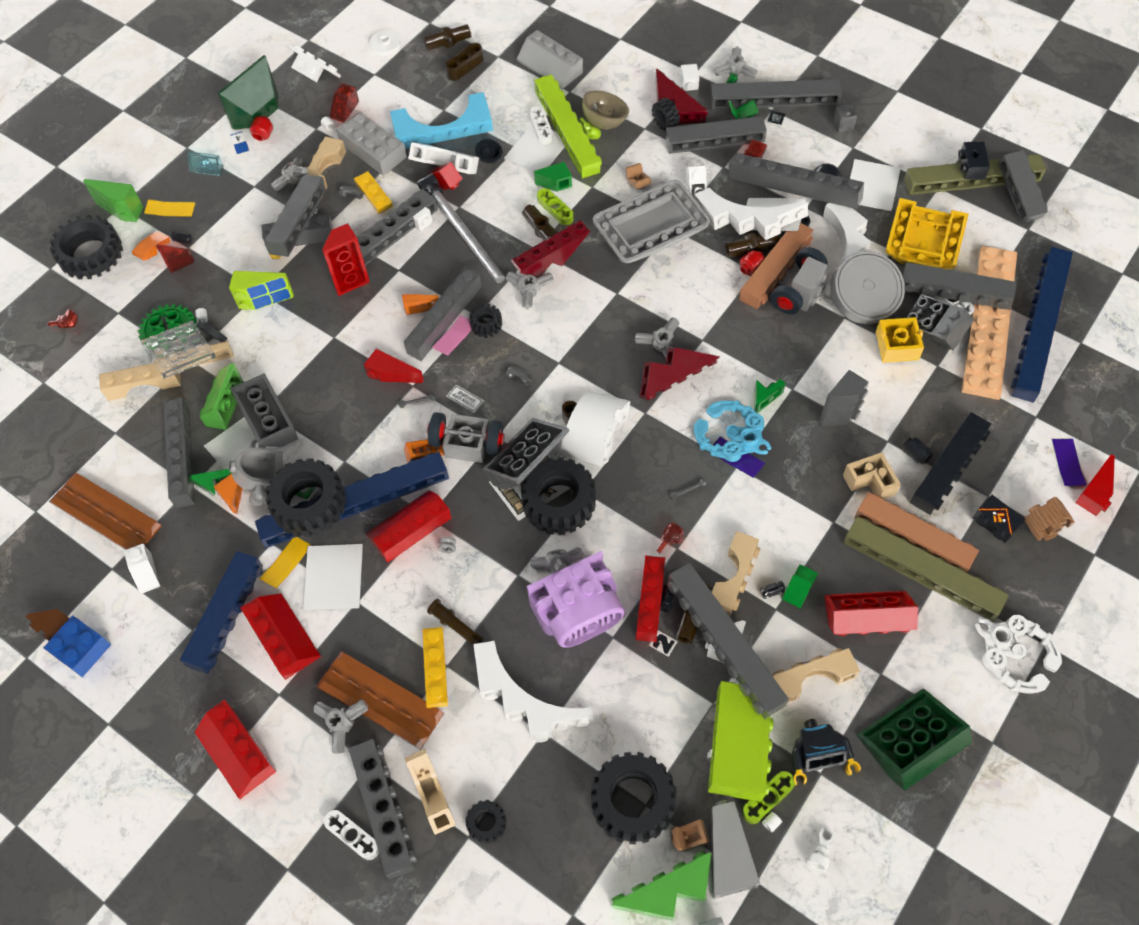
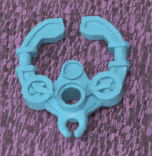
[694,400,772,462]

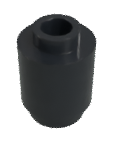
[903,437,933,465]

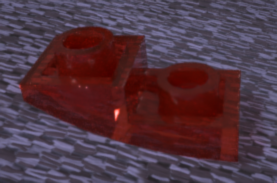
[743,139,767,159]

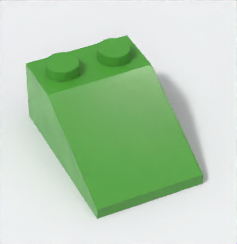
[83,179,143,222]

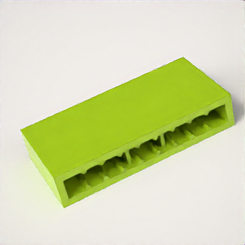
[708,681,774,802]

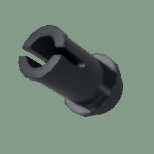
[660,585,674,613]

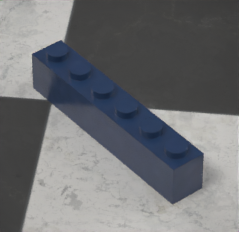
[180,551,263,674]

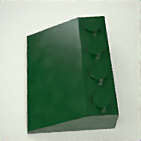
[857,688,972,791]

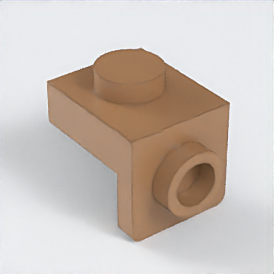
[625,163,651,189]
[671,819,710,852]

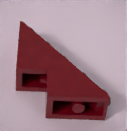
[655,69,708,124]
[511,220,591,278]
[639,347,720,401]

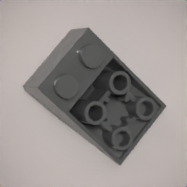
[906,294,974,351]

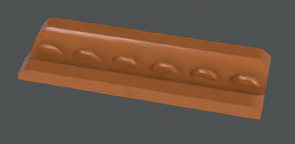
[49,473,162,550]
[316,652,444,750]

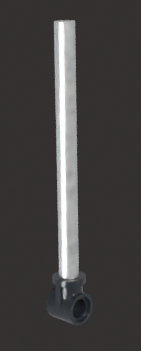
[417,173,505,283]

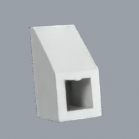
[686,165,707,198]

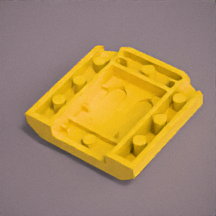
[885,198,969,270]

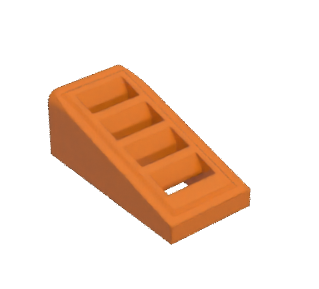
[402,294,439,315]
[404,439,445,462]

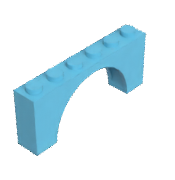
[390,92,493,149]

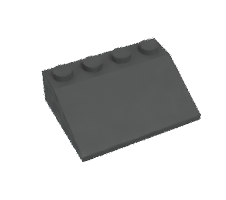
[482,418,570,490]

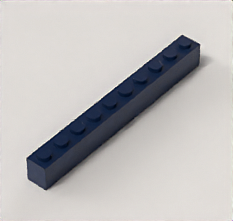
[1010,247,1073,403]
[255,452,449,548]

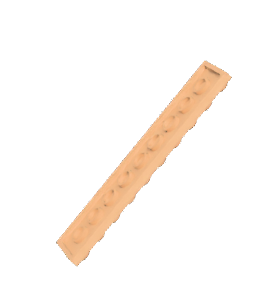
[961,246,1017,400]

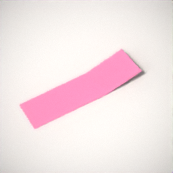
[432,315,472,356]

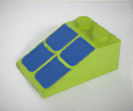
[229,271,294,310]

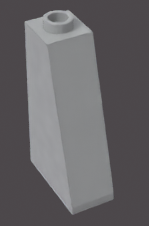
[711,800,760,899]

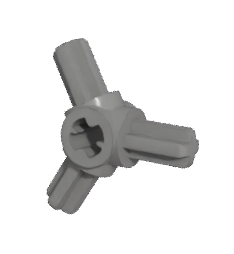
[714,46,758,78]
[271,157,308,191]
[506,272,554,310]
[635,317,680,359]
[530,547,584,574]
[314,700,368,754]

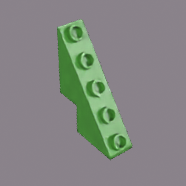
[611,851,711,921]

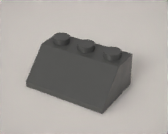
[818,370,869,427]

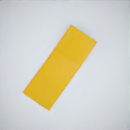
[144,200,195,216]
[259,537,312,589]

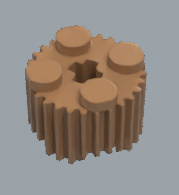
[1024,497,1075,541]

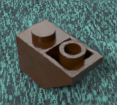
[25,609,70,641]

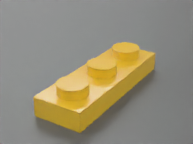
[354,171,393,214]

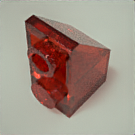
[330,83,359,123]

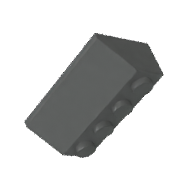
[230,373,298,447]

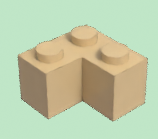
[843,452,901,500]

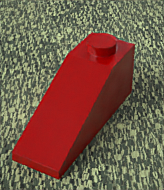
[364,349,424,383]
[1075,454,1115,516]

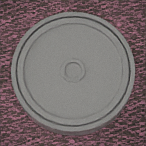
[830,251,905,325]

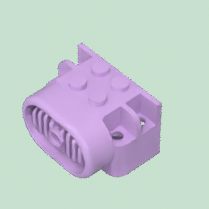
[527,551,625,648]

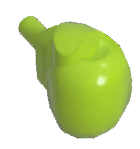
[580,117,601,140]

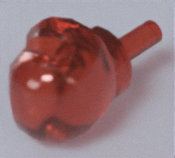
[48,309,78,328]
[656,522,684,554]

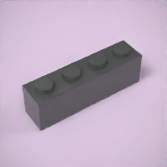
[998,150,1048,224]
[261,214,334,251]

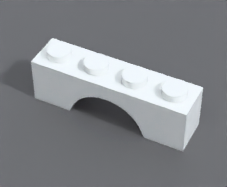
[409,142,479,174]

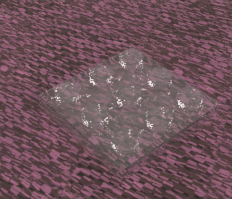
[141,321,216,379]

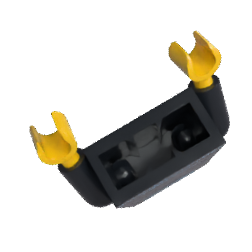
[792,719,861,785]

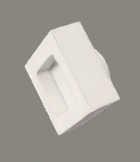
[413,207,432,231]

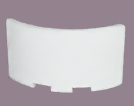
[560,391,631,466]

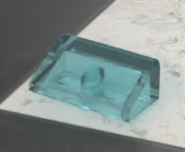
[188,151,224,176]

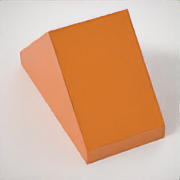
[213,474,243,514]

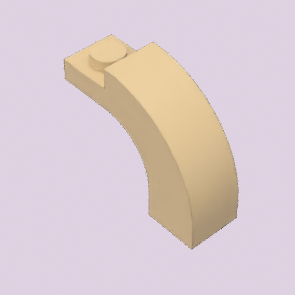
[405,749,456,834]

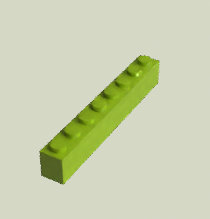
[534,74,602,179]

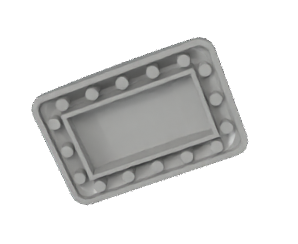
[593,180,710,263]

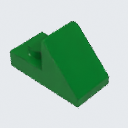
[754,379,786,414]
[189,469,232,496]
[782,564,818,609]

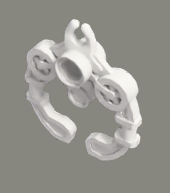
[975,615,1062,694]

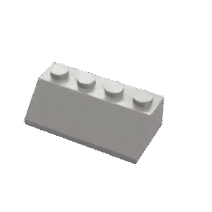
[517,30,583,90]

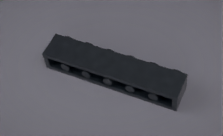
[910,412,992,515]

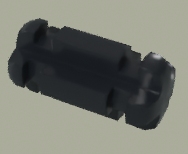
[170,231,193,244]
[760,581,785,599]

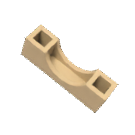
[300,137,346,190]
[99,359,181,401]
[712,531,761,616]
[772,648,860,703]

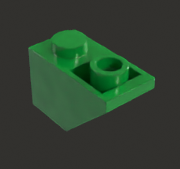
[533,162,572,192]

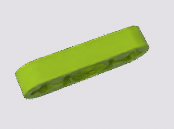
[537,188,574,225]
[742,771,795,824]

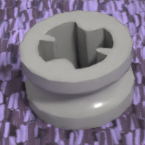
[438,537,456,553]

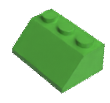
[200,363,243,430]

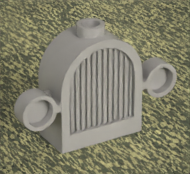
[229,440,283,507]

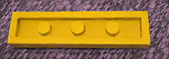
[422,627,448,708]

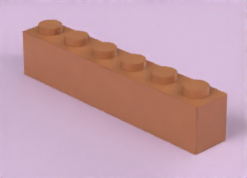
[739,223,814,309]
[854,492,979,573]

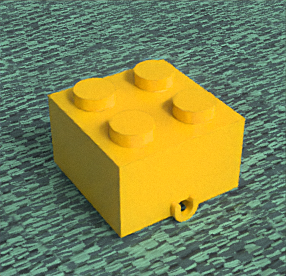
[875,317,924,363]

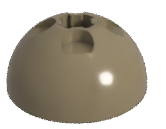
[582,91,629,130]

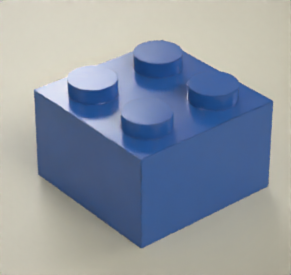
[43,615,111,678]

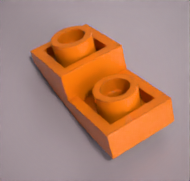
[132,231,170,261]

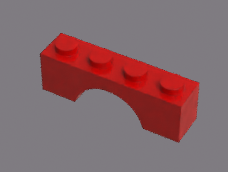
[636,555,666,642]

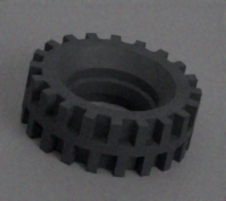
[49,215,123,280]

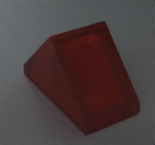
[156,244,195,273]

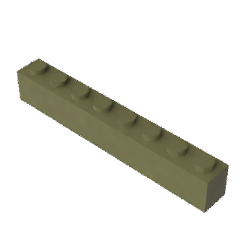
[904,154,1046,195]
[843,516,1009,622]

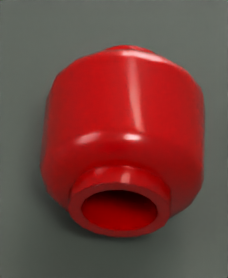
[249,116,274,141]
[739,250,765,277]

